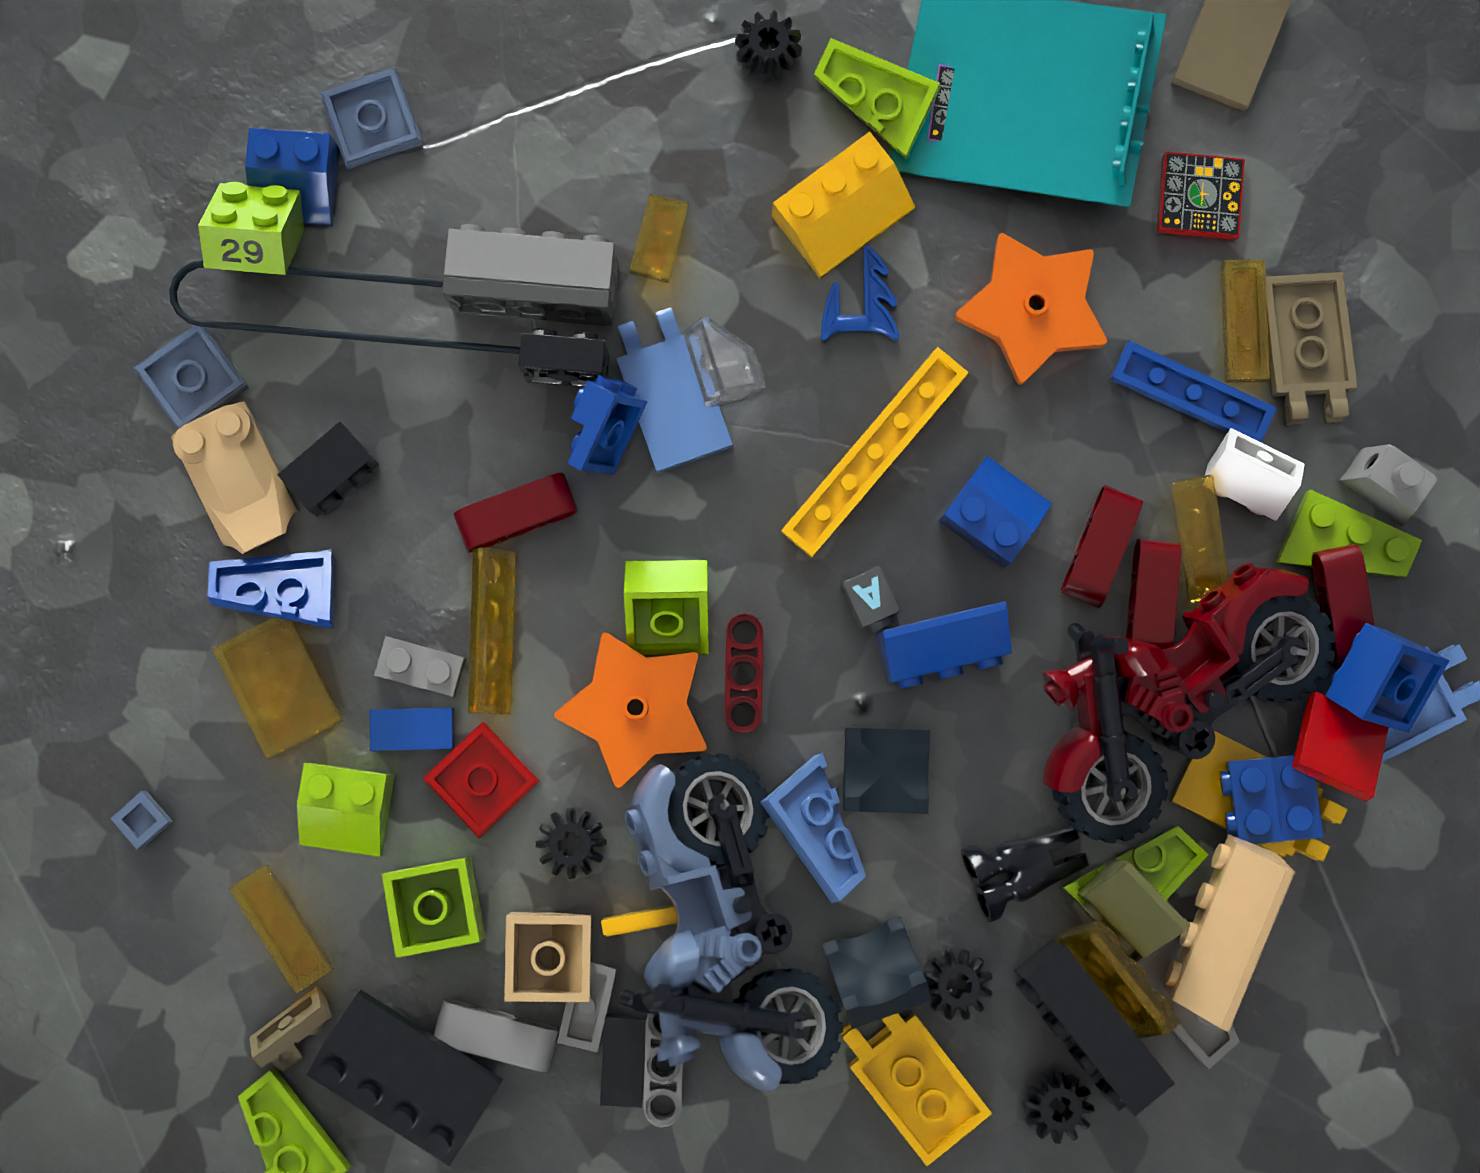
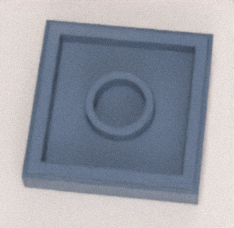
[320,67,423,170]
[134,325,249,430]

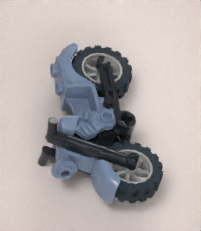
[619,754,843,1091]

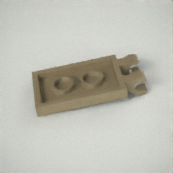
[1171,0,1292,112]
[1259,272,1358,426]

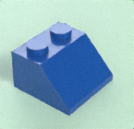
[245,128,340,226]
[939,456,1053,569]
[1325,623,1450,733]

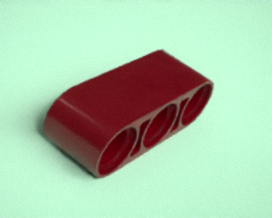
[453,473,578,553]
[1060,485,1143,608]
[1125,539,1181,649]
[1311,544,1375,667]
[724,613,763,734]

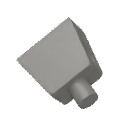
[1339,444,1438,526]

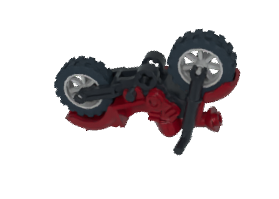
[1042,563,1335,843]

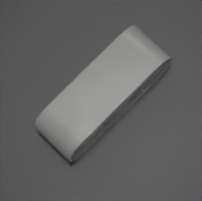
[434,999,560,1072]
[643,1013,684,1128]

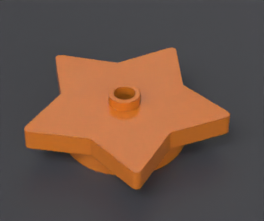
[954,233,1107,385]
[554,632,707,788]

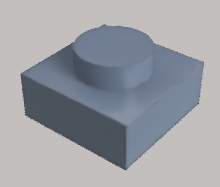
[110,791,173,850]

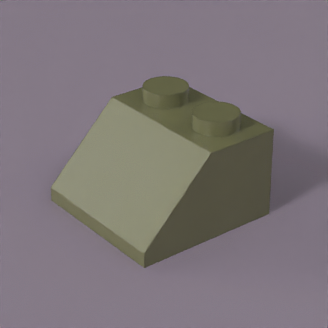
[1077,859,1190,958]

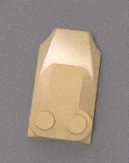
[171,401,299,554]

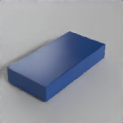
[370,707,454,751]

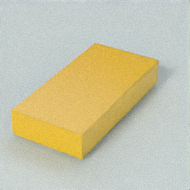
[601,904,677,937]

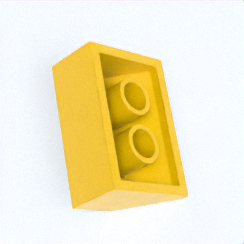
[772,131,915,278]

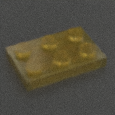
[212,617,344,759]
[1055,920,1181,1038]

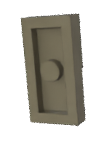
[249,986,331,1072]

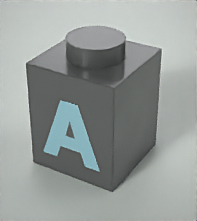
[840,566,901,633]

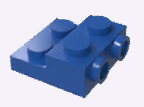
[567,375,648,474]
[1220,755,1323,844]

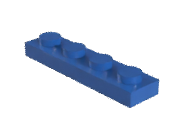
[1109,340,1277,443]

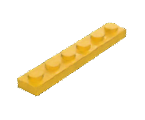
[781,347,969,558]

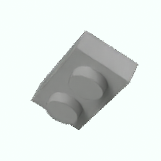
[374,636,466,698]
[557,962,618,1052]

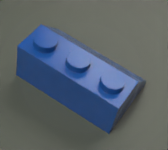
[876,601,1012,689]

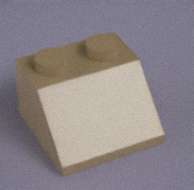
[504,912,592,1002]

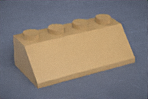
[1164,834,1295,1032]

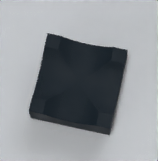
[843,728,930,814]
[822,916,932,1029]

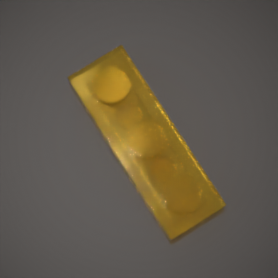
[1221,260,1270,382]
[1170,474,1229,603]
[229,865,334,994]

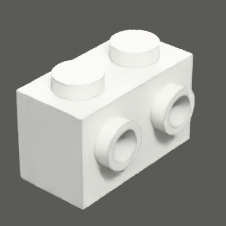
[1202,428,1305,521]

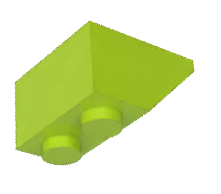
[624,560,709,655]
[297,763,395,857]

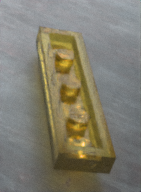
[468,548,516,715]

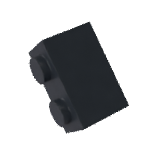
[277,422,379,517]

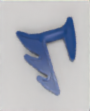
[821,245,900,342]

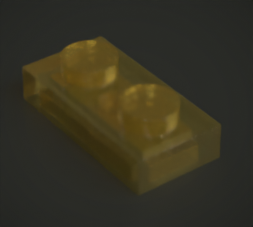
[630,194,689,283]

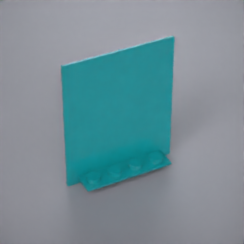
[890,0,1167,207]

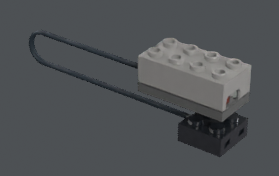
[169,224,619,387]

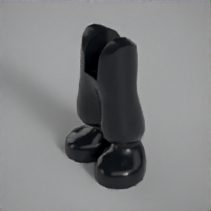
[961,826,1089,923]

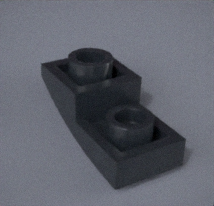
[600,1014,647,1108]

